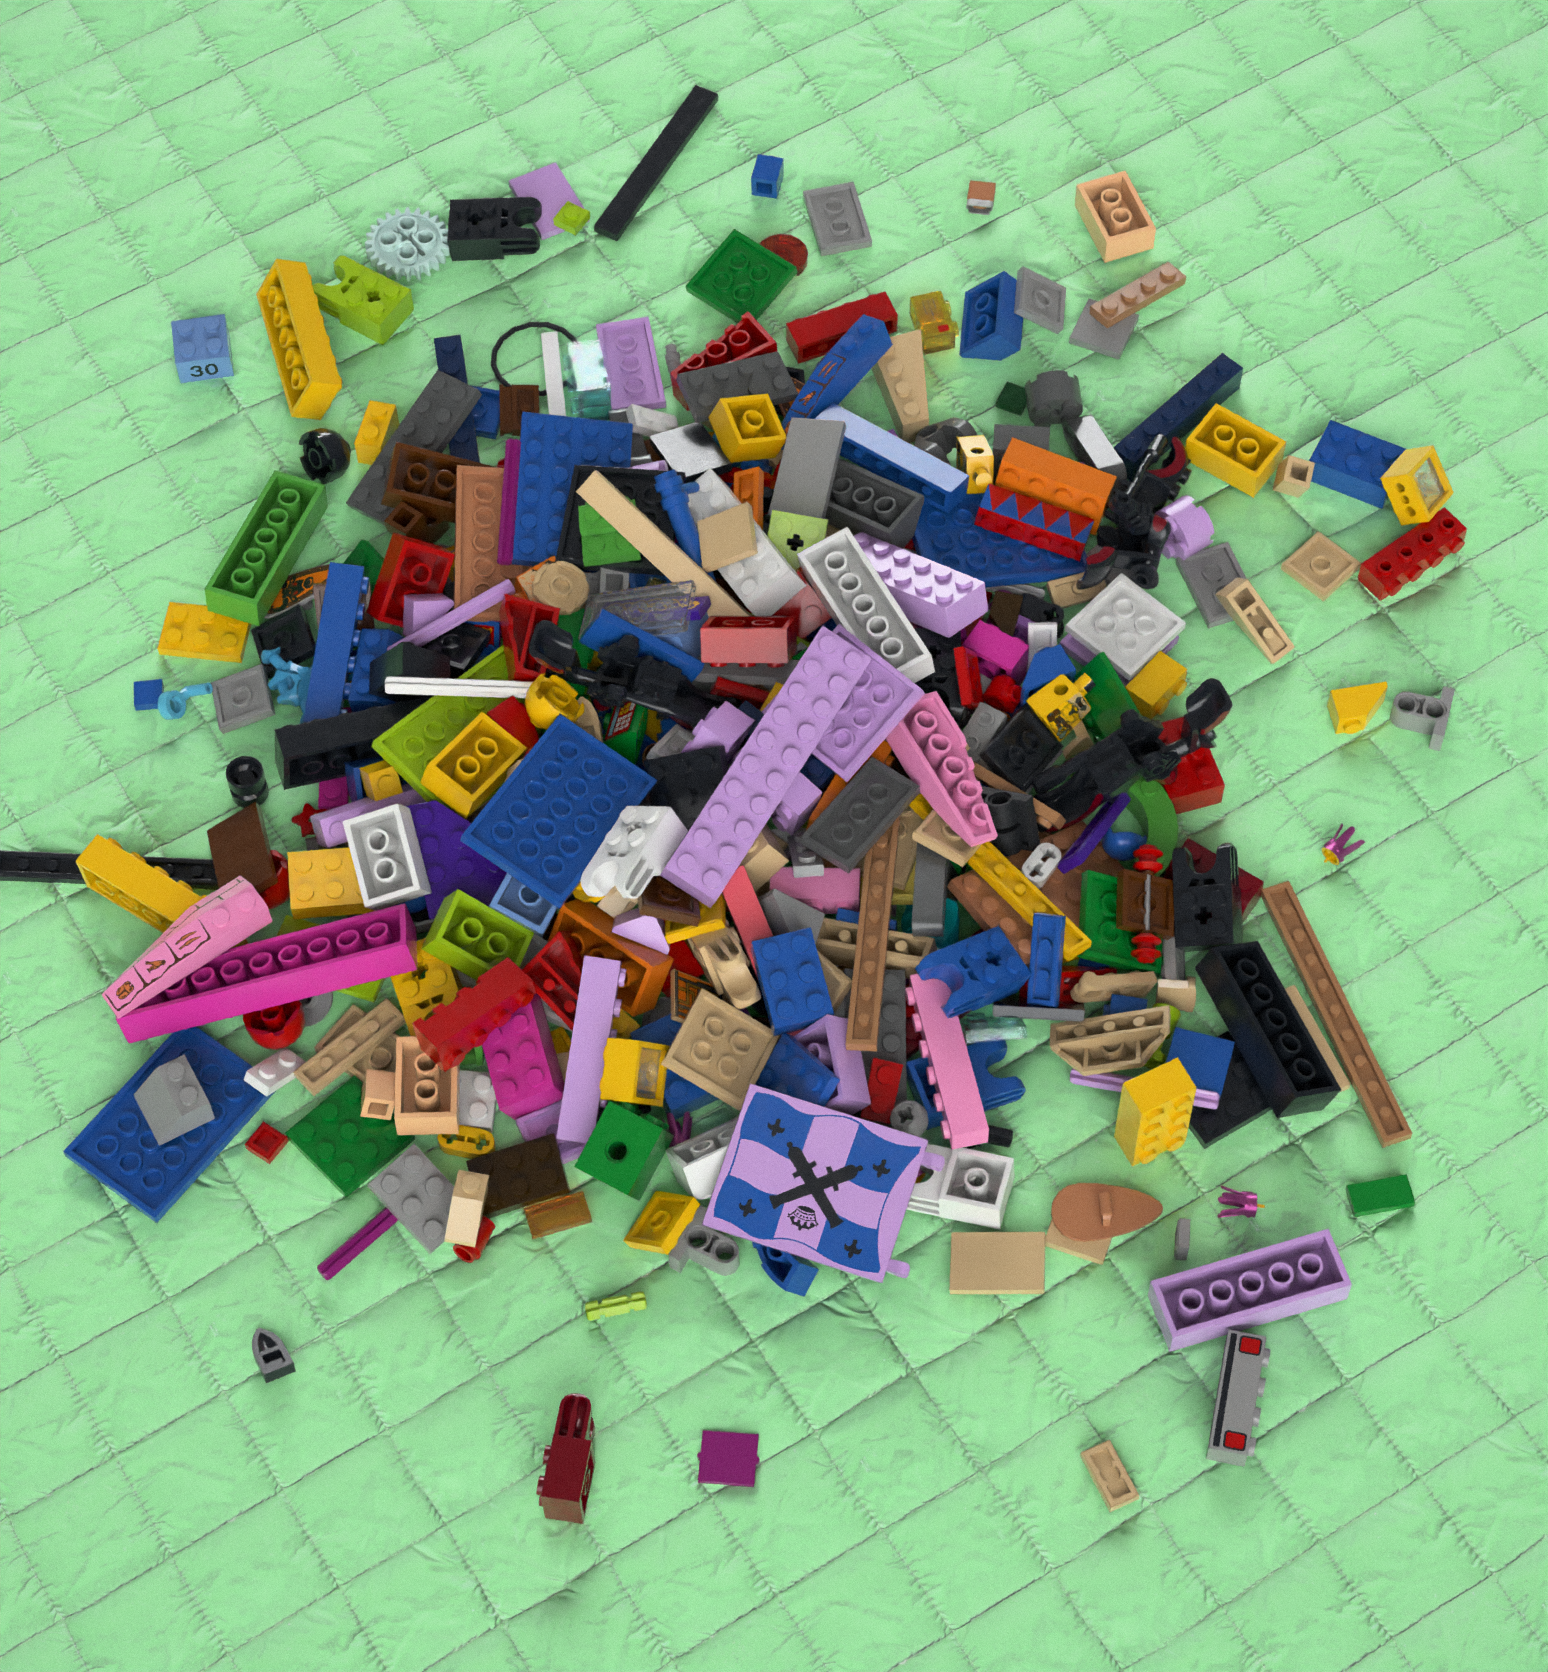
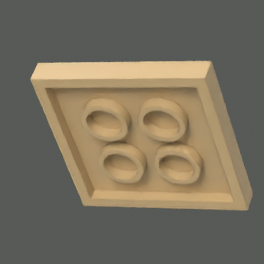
[661,988,780,1111]

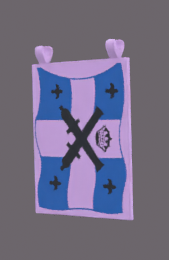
[702,1084,945,1283]

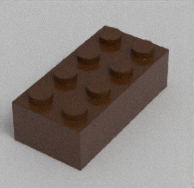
[380,442,498,523]

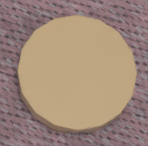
[531,561,590,615]

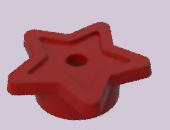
[291,803,327,837]

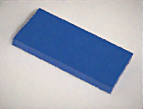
[579,609,705,683]

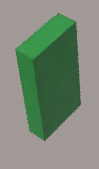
[1345,1174,1415,1217]

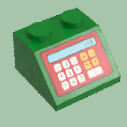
[602,701,648,765]

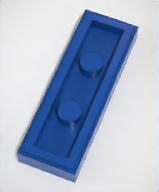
[1027,912,1066,1007]

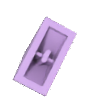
[403,593,454,637]
[612,908,671,955]

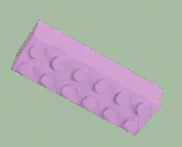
[854,532,988,638]
[1148,1229,1352,1352]

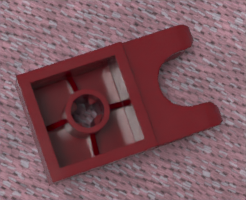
[536,1393,595,1524]

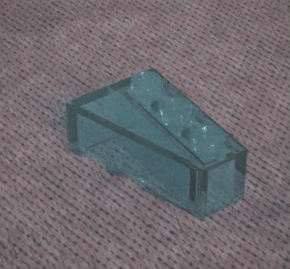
[562,339,611,421]

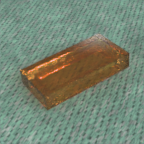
[524,1191,592,1239]

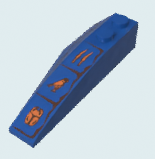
[781,314,893,450]

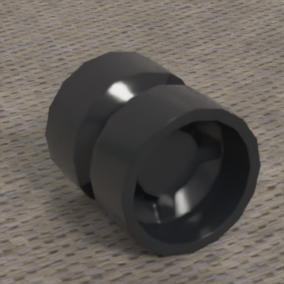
[225,756,269,808]

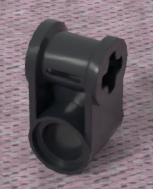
[1020,593,1064,639]

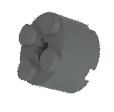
[1024,370,1083,427]

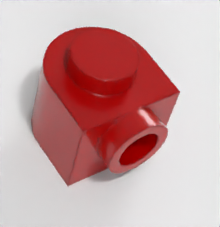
[983,674,1022,713]

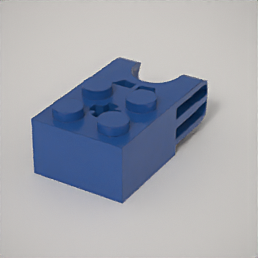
[915,926,1032,1018]
[906,1037,1026,1130]

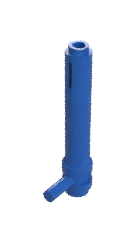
[654,469,716,581]

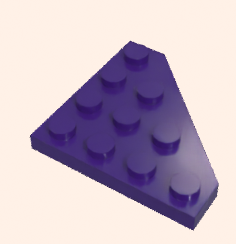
[406,800,507,920]

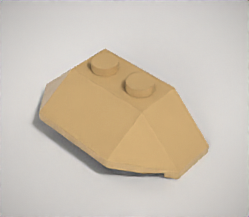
[1050,1005,1170,1076]

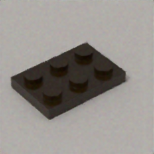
[466,1133,571,1218]

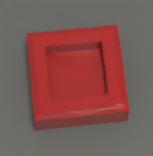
[244,1121,289,1164]

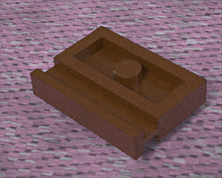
[499,384,539,436]

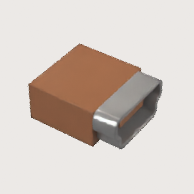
[966,180,996,215]

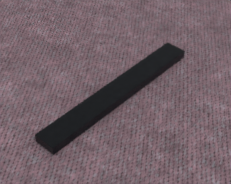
[594,85,718,241]
[0,850,219,890]

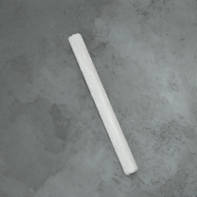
[385,676,534,698]

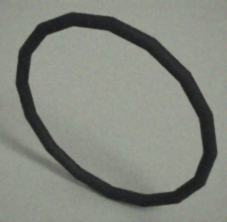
[491,322,582,396]

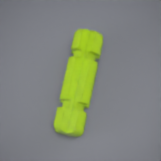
[585,1291,647,1321]

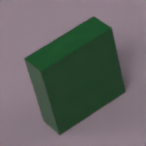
[996,382,1027,416]

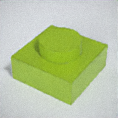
[553,201,590,236]

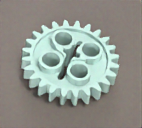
[365,207,450,282]

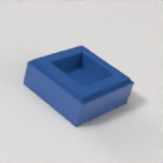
[134,679,164,711]

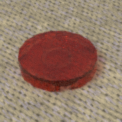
[760,234,808,276]

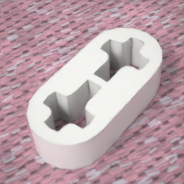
[1020,843,1061,889]

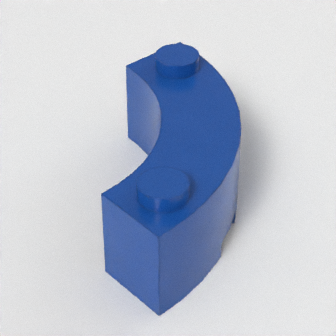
[752,1242,819,1297]

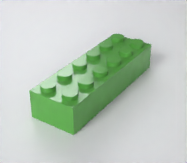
[205,470,328,626]

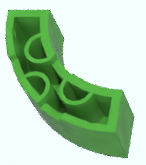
[1125,776,1178,878]

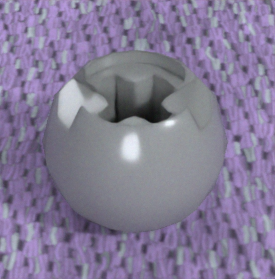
[890,1100,929,1137]

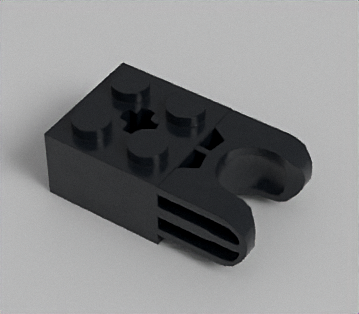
[447,197,542,261]
[914,628,963,722]
[1172,843,1243,952]

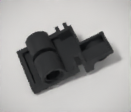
[977,780,1040,856]

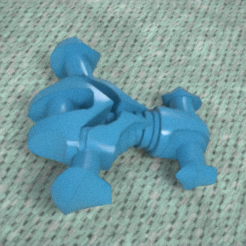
[261,646,353,724]

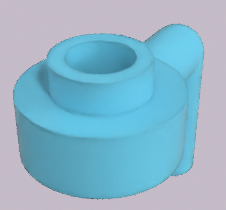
[158,683,213,720]

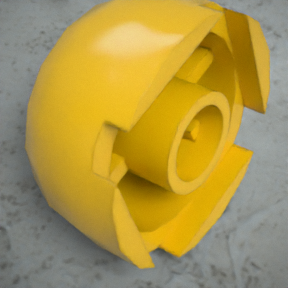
[525,673,584,730]

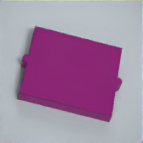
[697,1430,760,1487]

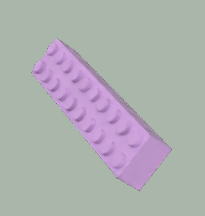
[660,626,872,908]

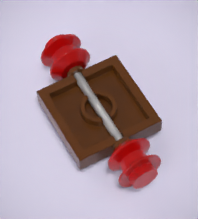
[1116,844,1174,963]

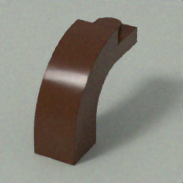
[384,501,450,544]

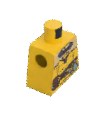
[956,435,994,494]
[1026,673,1096,742]

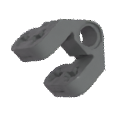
[914,417,978,465]

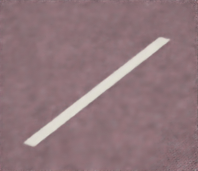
[541,331,566,416]

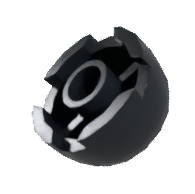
[299,428,351,485]

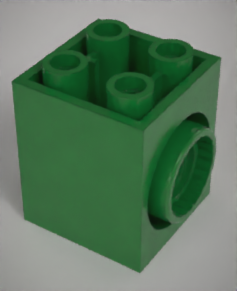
[574,1100,674,1201]

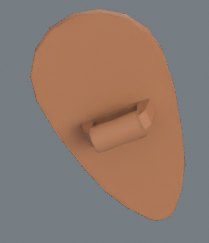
[1051,1183,1163,1242]

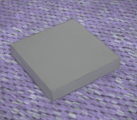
[1014,266,1066,334]
[1069,298,1139,359]
[211,664,275,734]

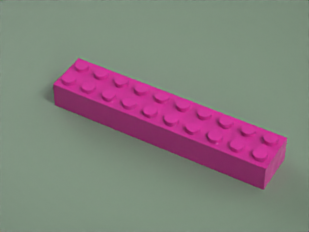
[116,903,418,1043]

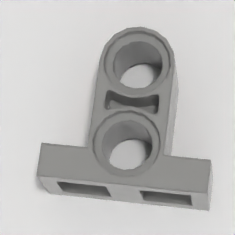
[1390,686,1455,751]
[668,1205,740,1276]

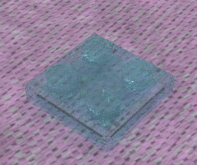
[960,1013,1027,1043]

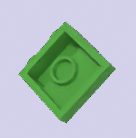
[578,496,641,567]

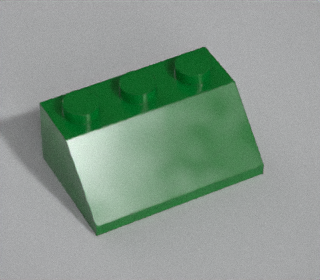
[1074,652,1142,744]

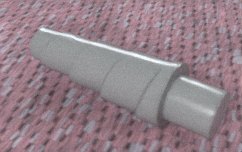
[665,344,681,378]

